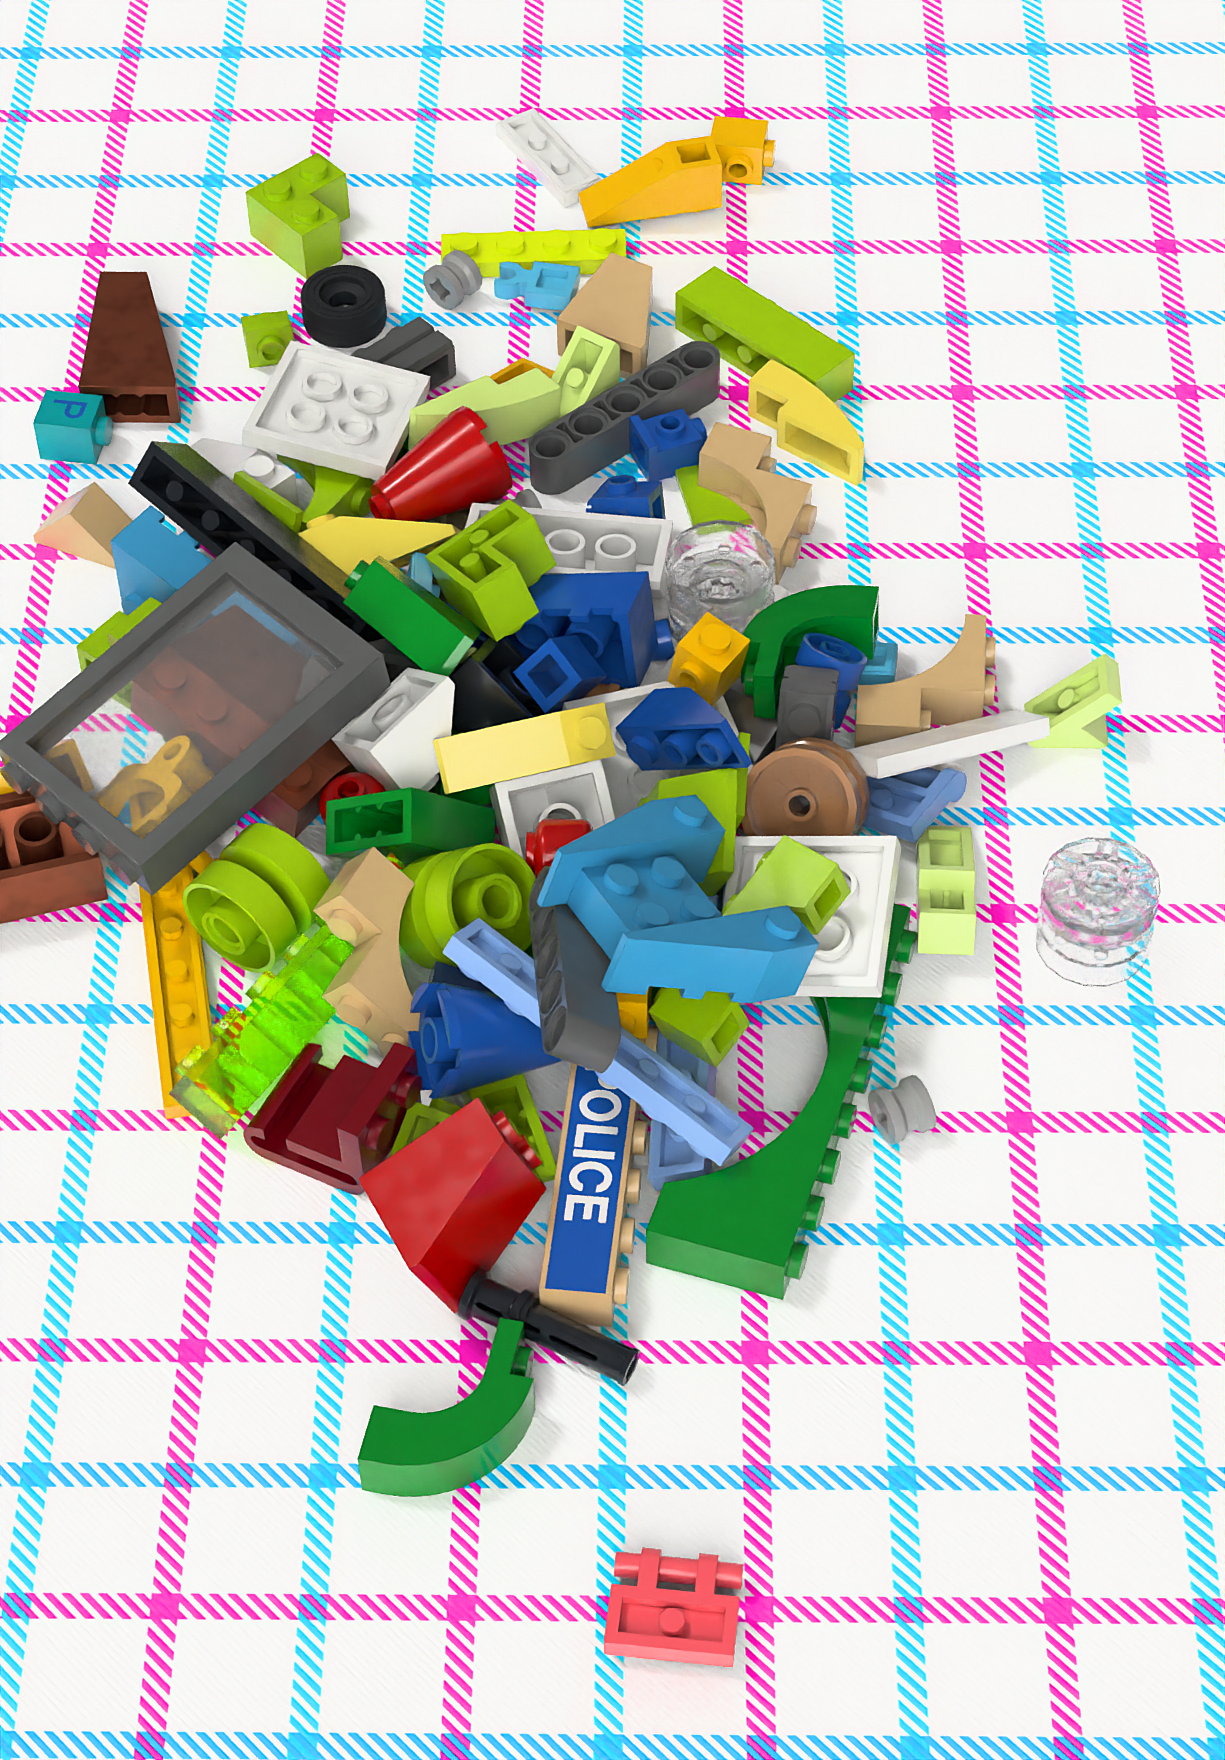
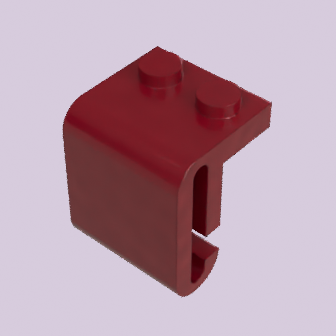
[243,1042,422,1195]

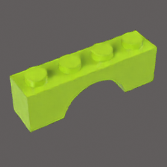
[648,835,851,1068]

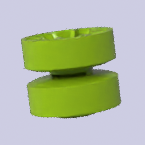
[182,823,331,973]
[399,843,536,970]

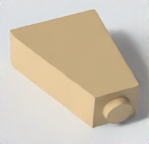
[556,252,653,379]

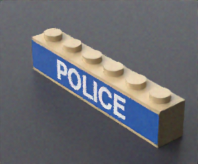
[539,1027,659,1327]

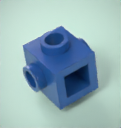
[586,475,666,519]

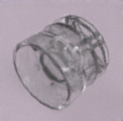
[665,520,775,643]
[1035,837,1161,987]

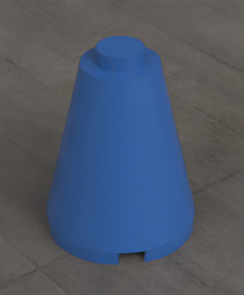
[408,982,563,1099]

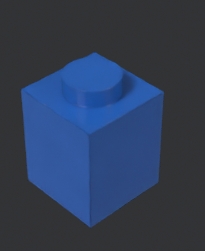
[513,635,607,714]

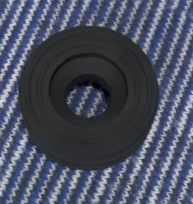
[300,265,387,348]

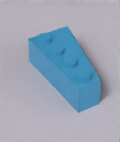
[110,505,319,662]

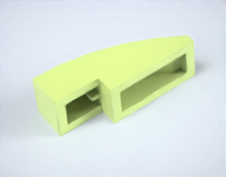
[408,367,562,450]
[916,826,976,955]

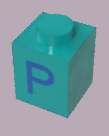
[33,390,113,465]

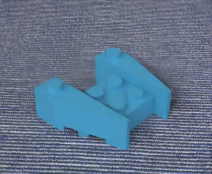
[537,794,819,1003]

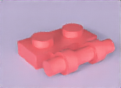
[604,1547,744,1667]

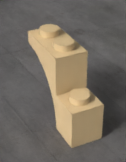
[698,422,817,585]
[854,614,996,748]
[313,847,420,1057]

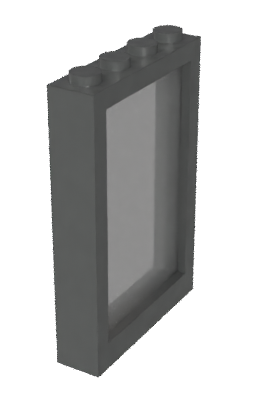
[0,542,391,896]

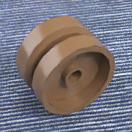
[741,737,871,836]

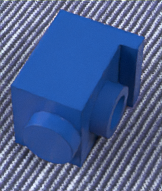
[629,408,708,481]

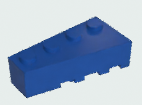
[445,571,658,688]

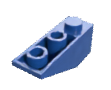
[616,687,752,771]

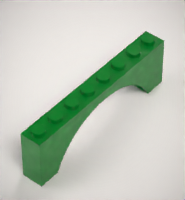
[646,903,917,1300]

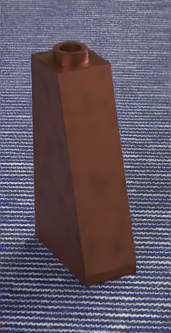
[78,271,182,423]

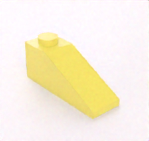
[298,514,461,576]
[433,702,616,794]

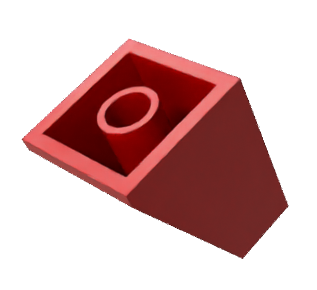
[358,1097,547,1314]

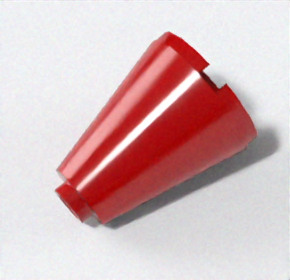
[368,406,513,522]

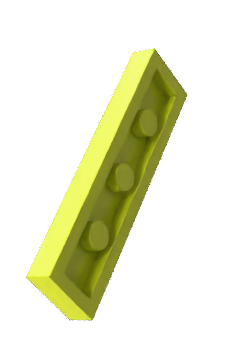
[441,228,627,277]

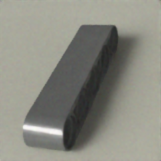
[528,341,720,495]
[528,866,621,1073]

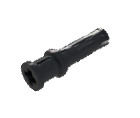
[457,1268,641,1386]

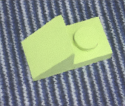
[551,325,620,419]
[1024,653,1122,749]

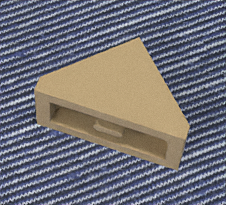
[33,482,133,569]

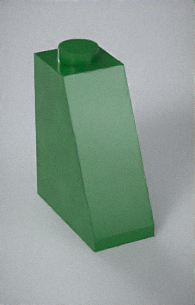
[343,555,482,677]
[326,787,495,865]

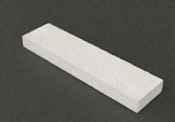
[847,709,1050,779]

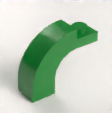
[741,585,879,719]
[357,1318,536,1497]

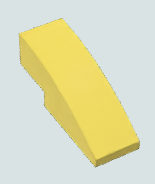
[748,359,864,486]

